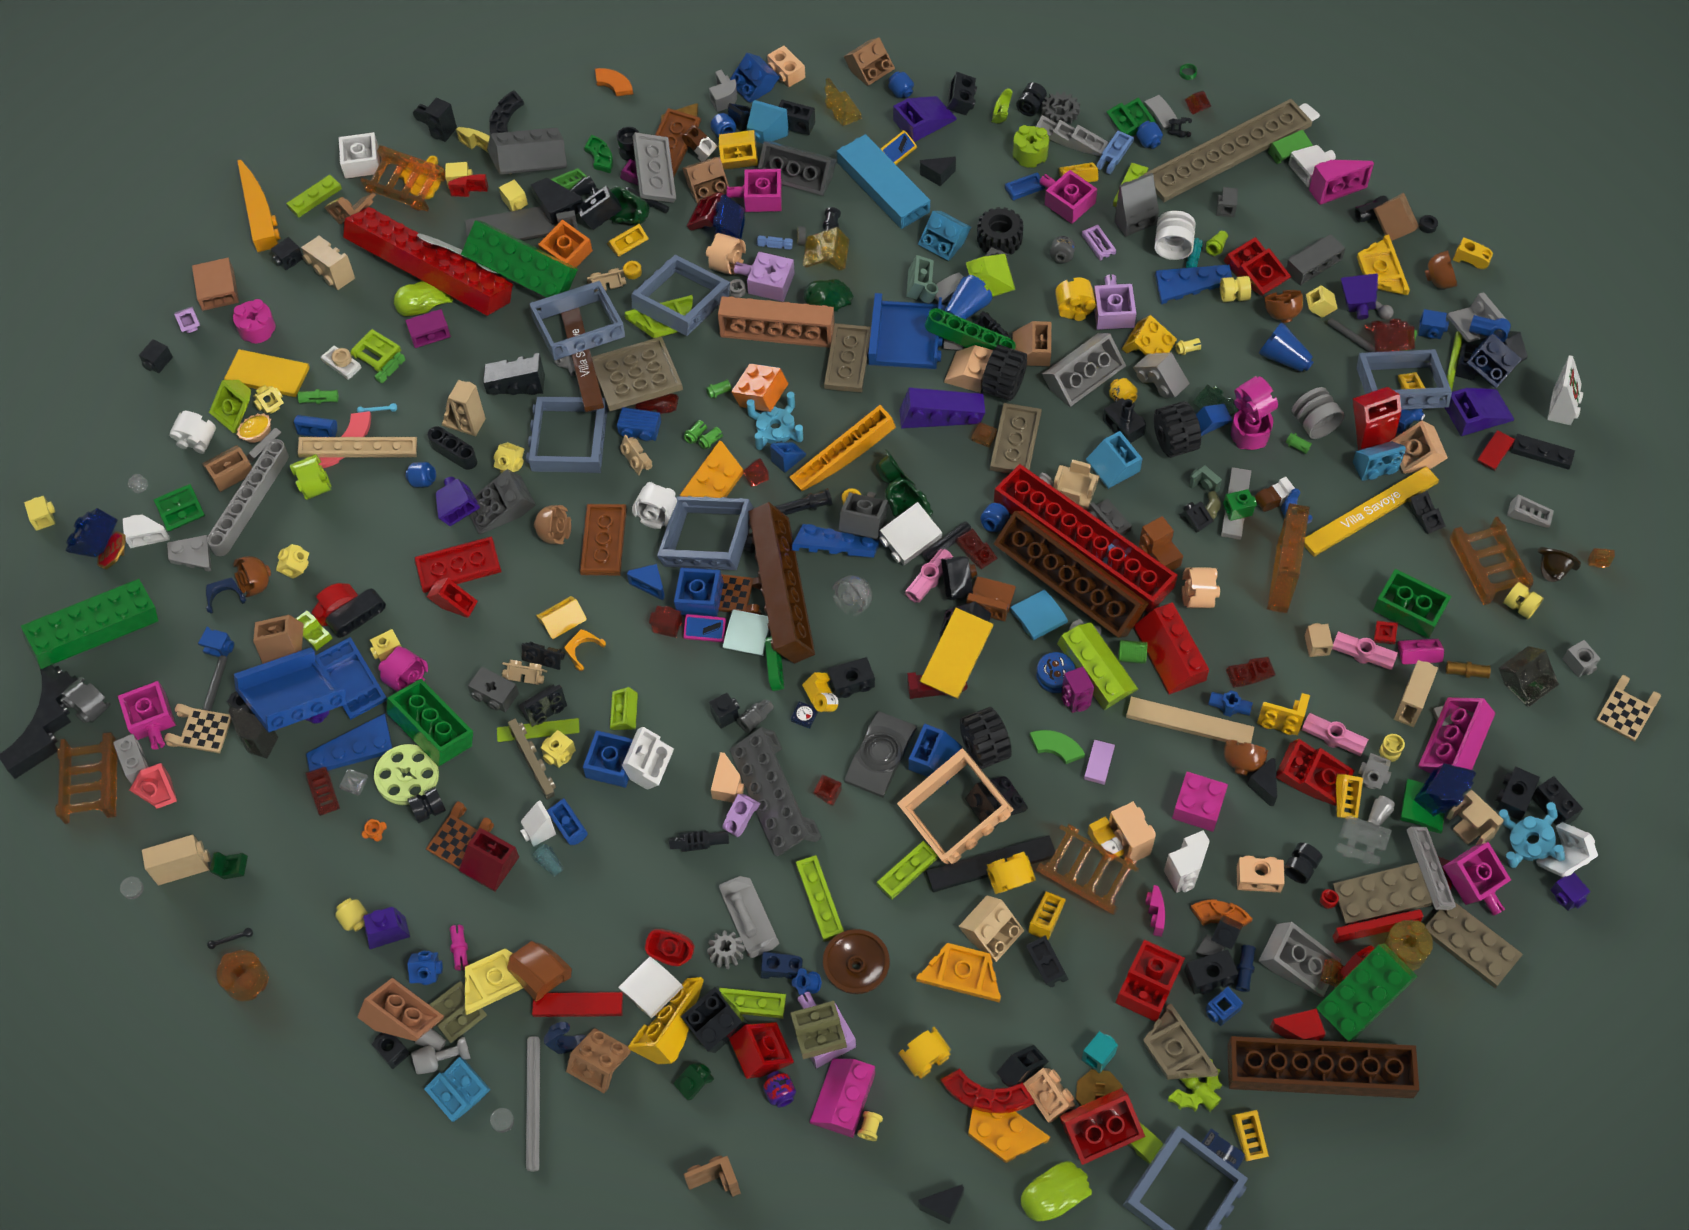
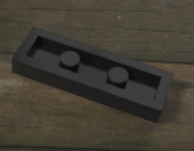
[1511,434,1575,470]

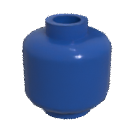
[888,71,914,98]
[711,113,736,138]
[1136,121,1163,149]
[405,462,436,487]
[980,503,1009,532]

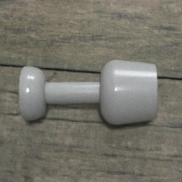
[411,1037,471,1075]

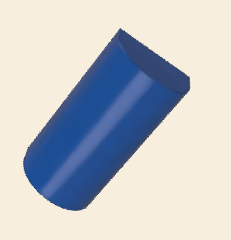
[294,415,337,437]
[547,798,588,845]

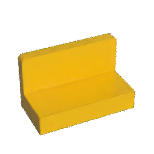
[537,596,586,639]

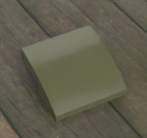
[429,981,487,1043]
[790,1001,847,1059]

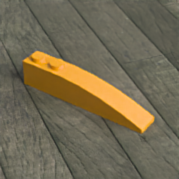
[237,160,281,252]
[790,405,896,491]

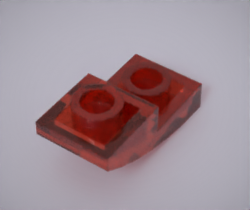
[635,394,679,414]
[956,528,998,570]
[1226,657,1276,688]

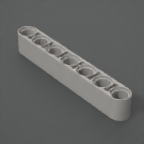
[207,439,289,556]

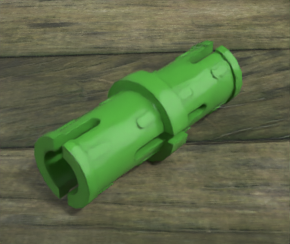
[298,389,339,404]

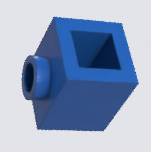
[1418,309,1449,339]

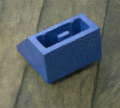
[730,53,780,103]
[909,724,963,784]

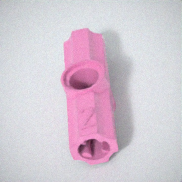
[905,549,953,603]
[1332,632,1398,670]
[1302,713,1369,757]

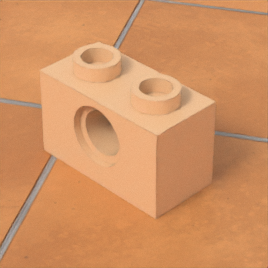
[1237,856,1284,893]

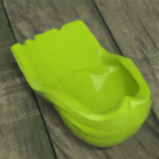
[394,281,453,316]
[1021,1161,1092,1221]

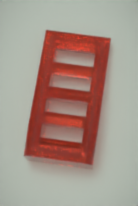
[306,767,340,816]

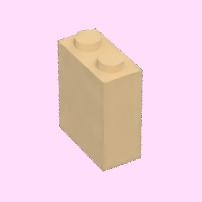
[1394,660,1438,727]
[142,835,211,886]

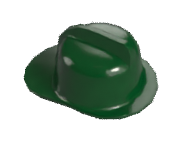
[876,449,915,485]

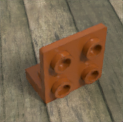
[967,577,1016,621]

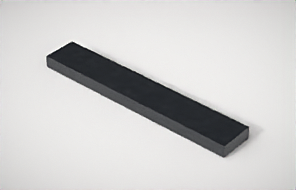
[926,835,1057,892]

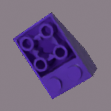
[893,96,957,142]
[1445,388,1514,436]

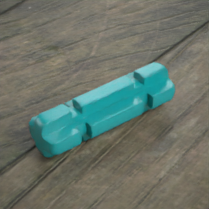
[1186,238,1203,268]

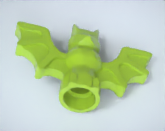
[1168,1059,1222,1112]

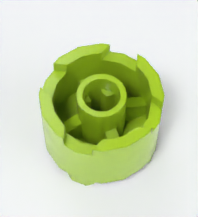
[1013,125,1049,168]
[290,454,332,500]

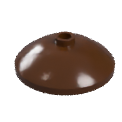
[823,929,890,994]

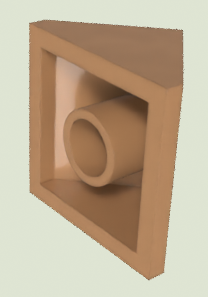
[1374,193,1419,241]

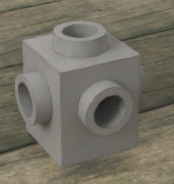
[1358,753,1392,789]

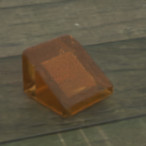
[1321,958,1344,987]

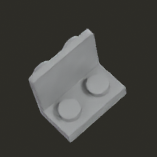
[1447,292,1506,342]

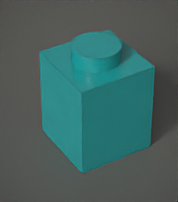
[1082,1031,1118,1073]

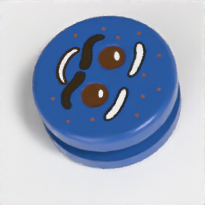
[1036,652,1075,693]

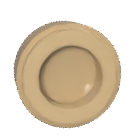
[331,348,352,367]

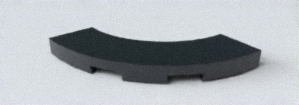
[489,90,524,134]

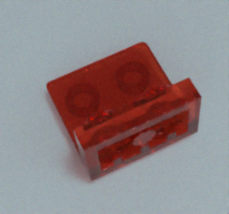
[1365,319,1415,352]

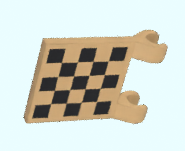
[1596,675,1661,742]
[164,704,232,754]

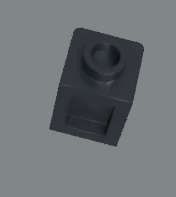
[1179,501,1214,533]

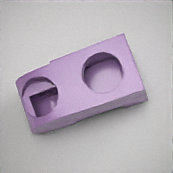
[722,794,761,837]

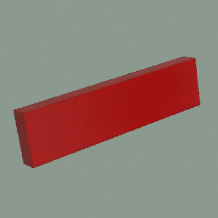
[1333,909,1424,943]
[532,992,623,1017]

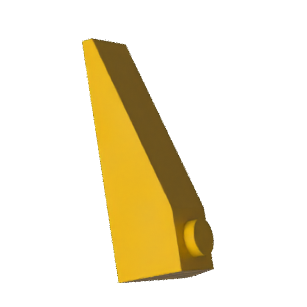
[628,977,704,1064]

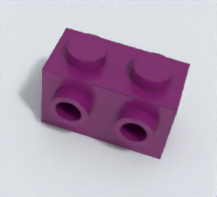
[405,309,451,348]
[1061,666,1094,713]

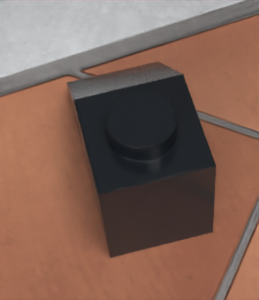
[996,1045,1049,1087]

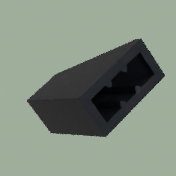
[531,178,583,225]

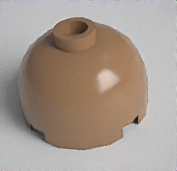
[534,505,571,544]

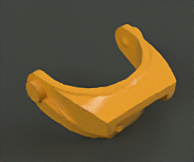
[564,629,606,671]

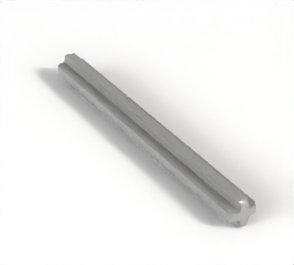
[526,1036,540,1172]

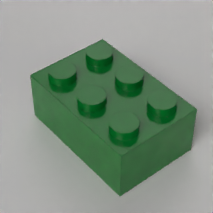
[1373,569,1452,639]

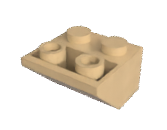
[959,895,1024,962]

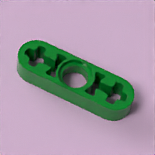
[765,636,784,691]

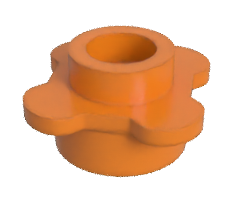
[362,819,387,842]

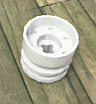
[1154,211,1196,260]

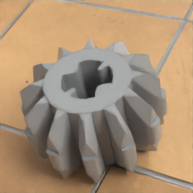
[707,930,745,969]

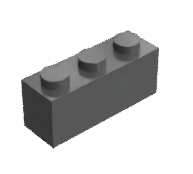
[1286,234,1345,286]

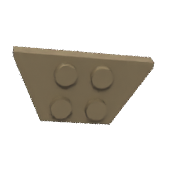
[1143,1004,1218,1080]

